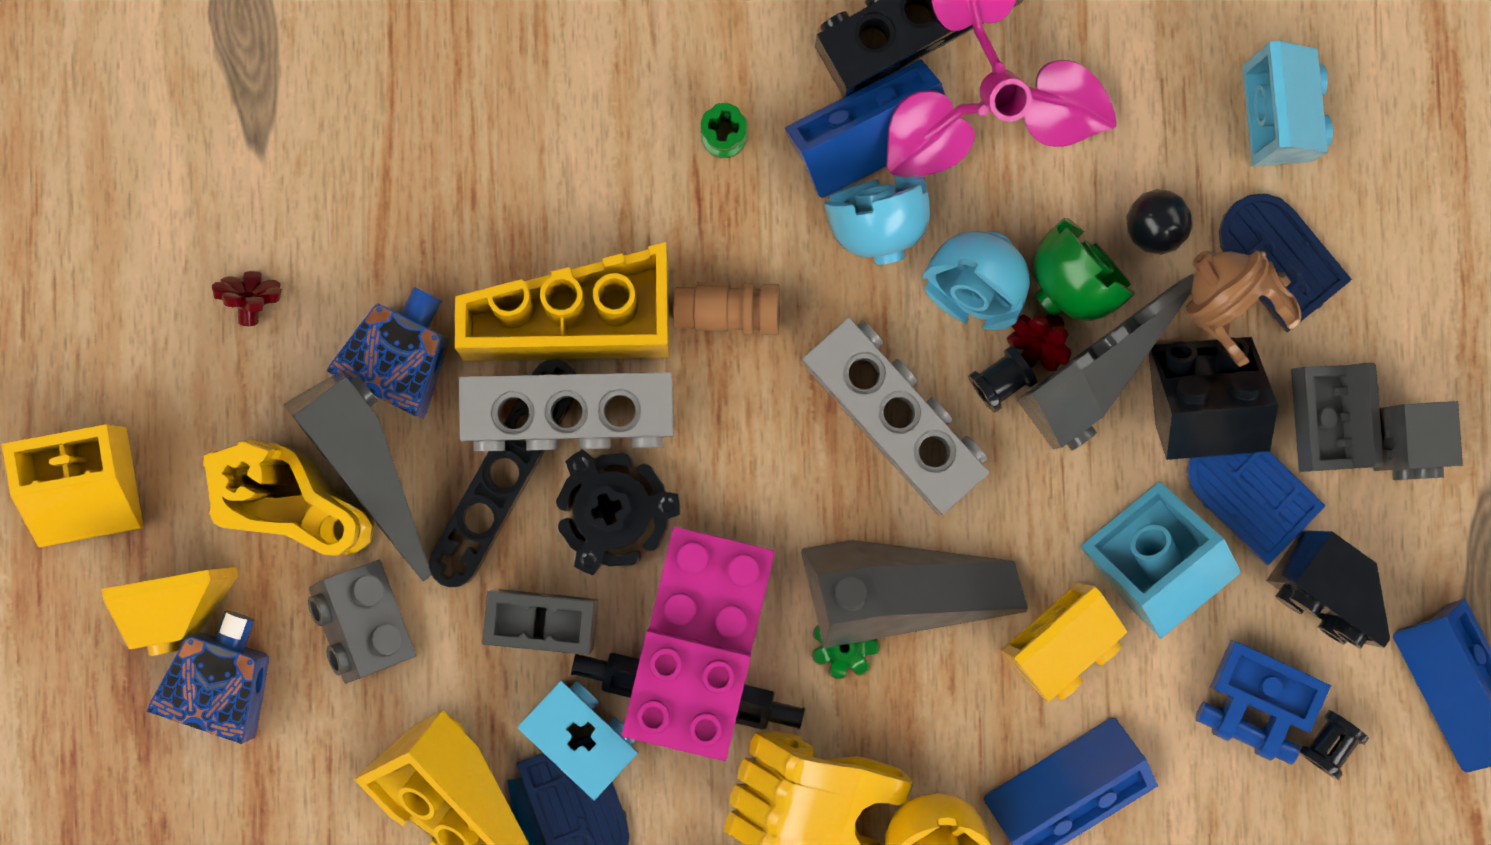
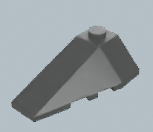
[1017,273,1194,451]
[284,372,432,582]
[801,540,1028,648]

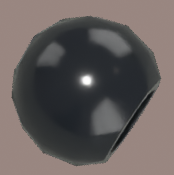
[1126,189,1193,255]

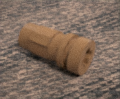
[674,281,780,335]

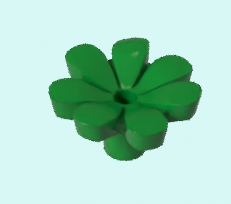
[812,625,880,679]

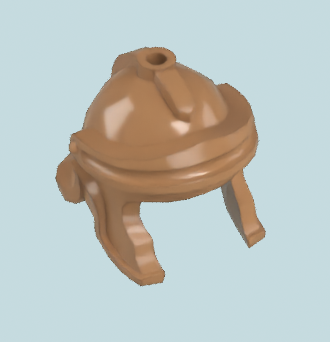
[1185,250,1301,367]

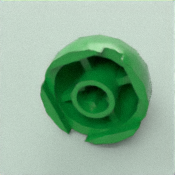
[1033,218,1135,321]

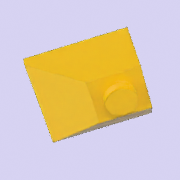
[101,567,239,656]

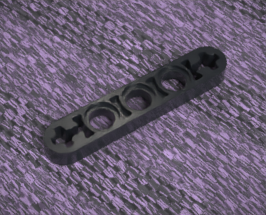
[429,359,576,587]

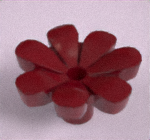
[212,271,282,327]
[1007,313,1071,371]

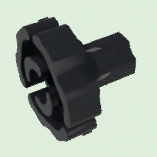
[556,449,680,575]

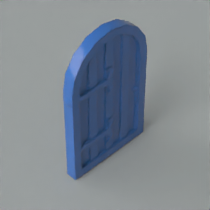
[1187,451,1325,565]

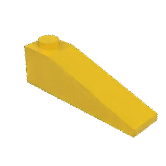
[354,710,529,845]

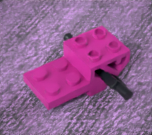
[571,526,805,762]

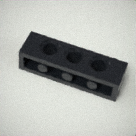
[815,0,1023,98]

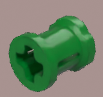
[701,103,747,158]

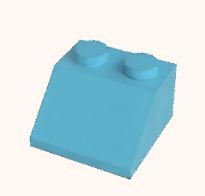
[1242,41,1333,167]
[1080,481,1241,639]

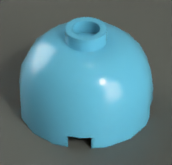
[824,175,930,265]
[923,231,1030,330]

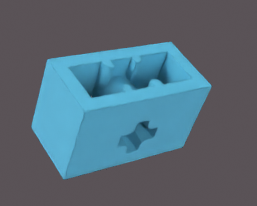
[517,681,638,801]

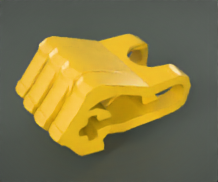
[203,439,375,556]
[724,730,914,845]

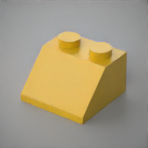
[1000,583,1127,702]

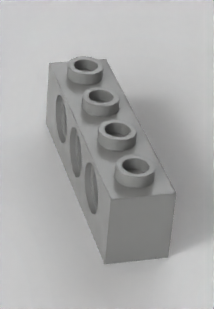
[801,317,990,515]
[459,372,674,452]

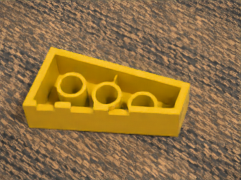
[455,242,669,361]

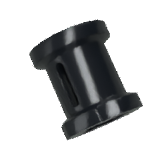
[968,346,1038,413]
[1299,710,1369,781]

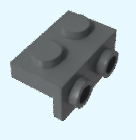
[1291,363,1384,472]
[308,559,417,684]

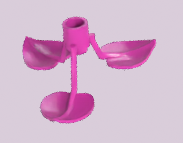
[886,0,1117,177]

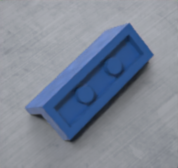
[785,59,945,198]
[1393,598,1491,773]
[984,718,1158,845]

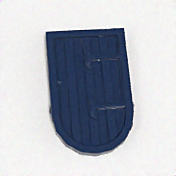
[1218,194,1352,332]
[517,735,630,845]

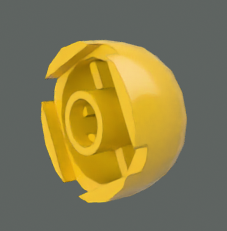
[885,793,992,845]

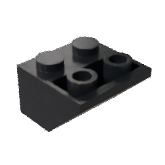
[1149,337,1278,460]
[1266,530,1390,649]

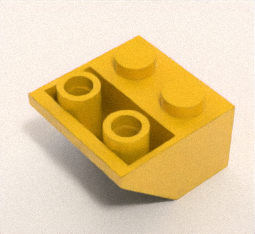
[2,424,144,548]

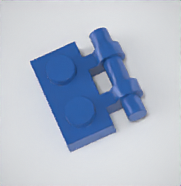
[1195,640,1331,765]

